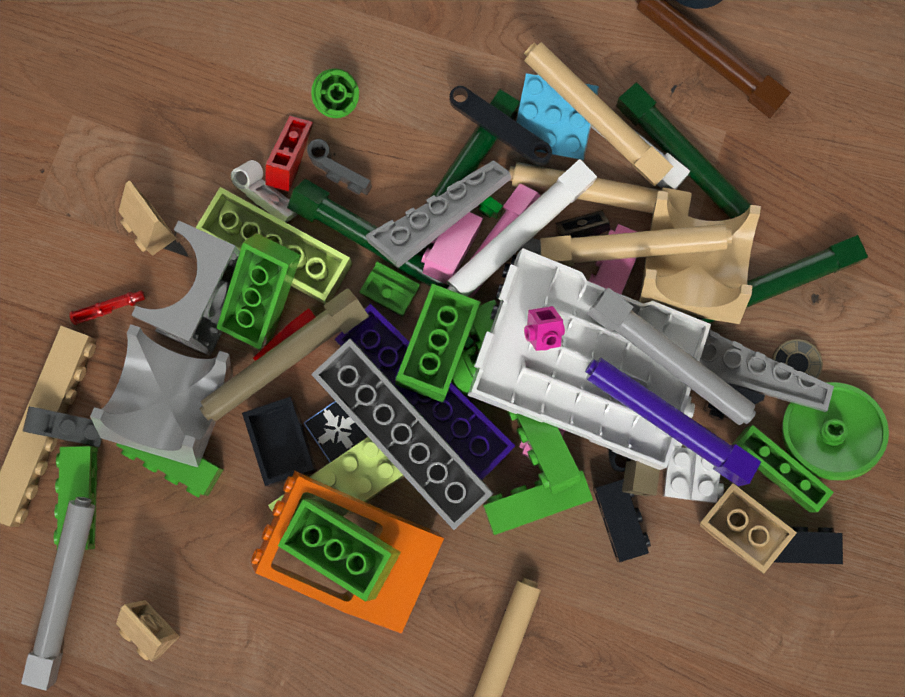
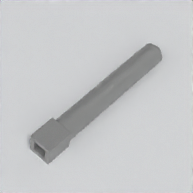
[587,288,756,425]
[21,497,95,691]

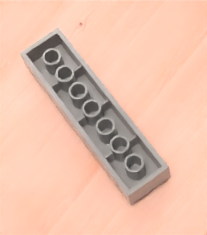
[311,339,493,530]

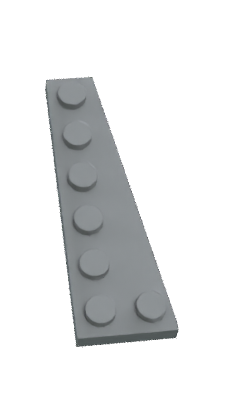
[366,160,511,268]
[700,330,834,412]

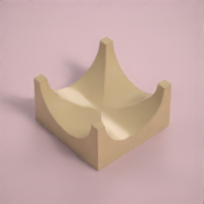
[639,190,761,324]

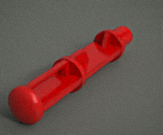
[69,290,146,325]

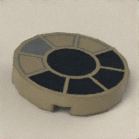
[772,339,823,379]

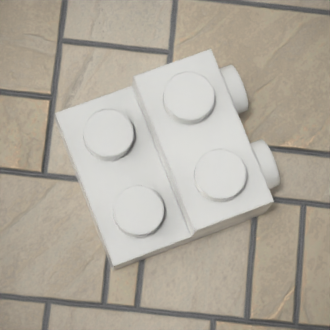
[663,446,724,503]

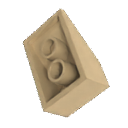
[119,180,177,256]
[700,483,797,574]
[116,600,180,662]

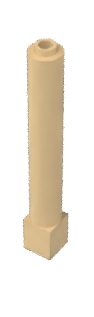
[524,42,674,186]
[509,162,692,216]
[540,224,732,266]
[473,578,541,697]

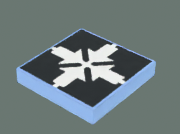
[304,401,368,462]

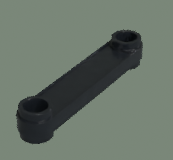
[449,86,552,166]

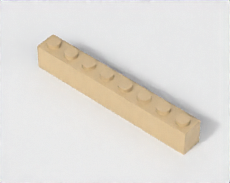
[0,326,96,527]

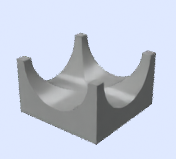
[132,220,240,356]
[90,324,233,467]

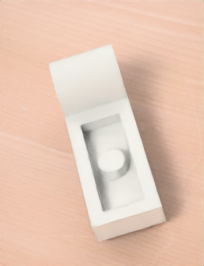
[231,160,298,223]

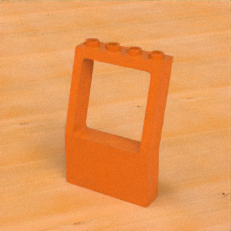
[251,471,444,634]

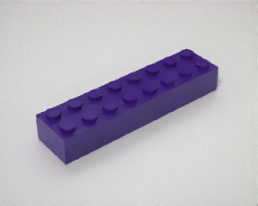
[334,304,515,480]

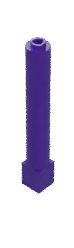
[585,358,761,486]

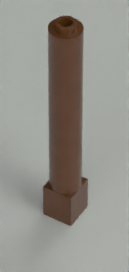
[636,0,791,118]

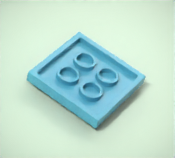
[516,73,599,160]

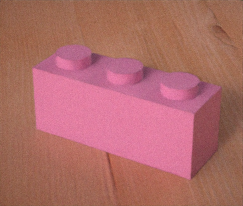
[421,212,483,285]

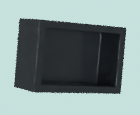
[242,397,317,487]

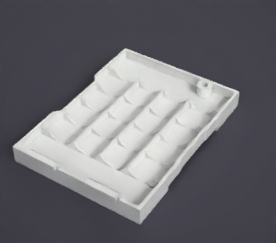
[468,248,711,470]

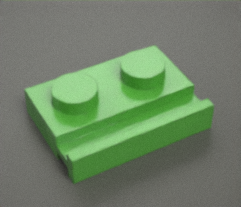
[359,261,420,317]

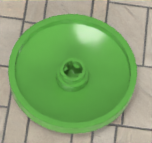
[782,382,889,481]

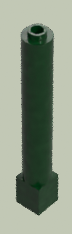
[616,82,752,219]
[423,89,520,250]
[287,179,449,289]
[692,235,868,323]

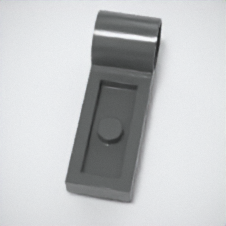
[307,139,372,195]
[22,406,102,447]

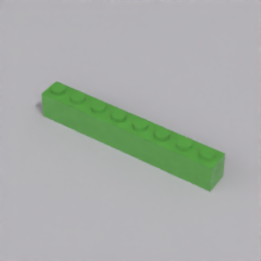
[469,300,581,495]

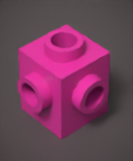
[524,306,565,351]

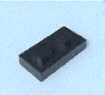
[555,210,610,238]

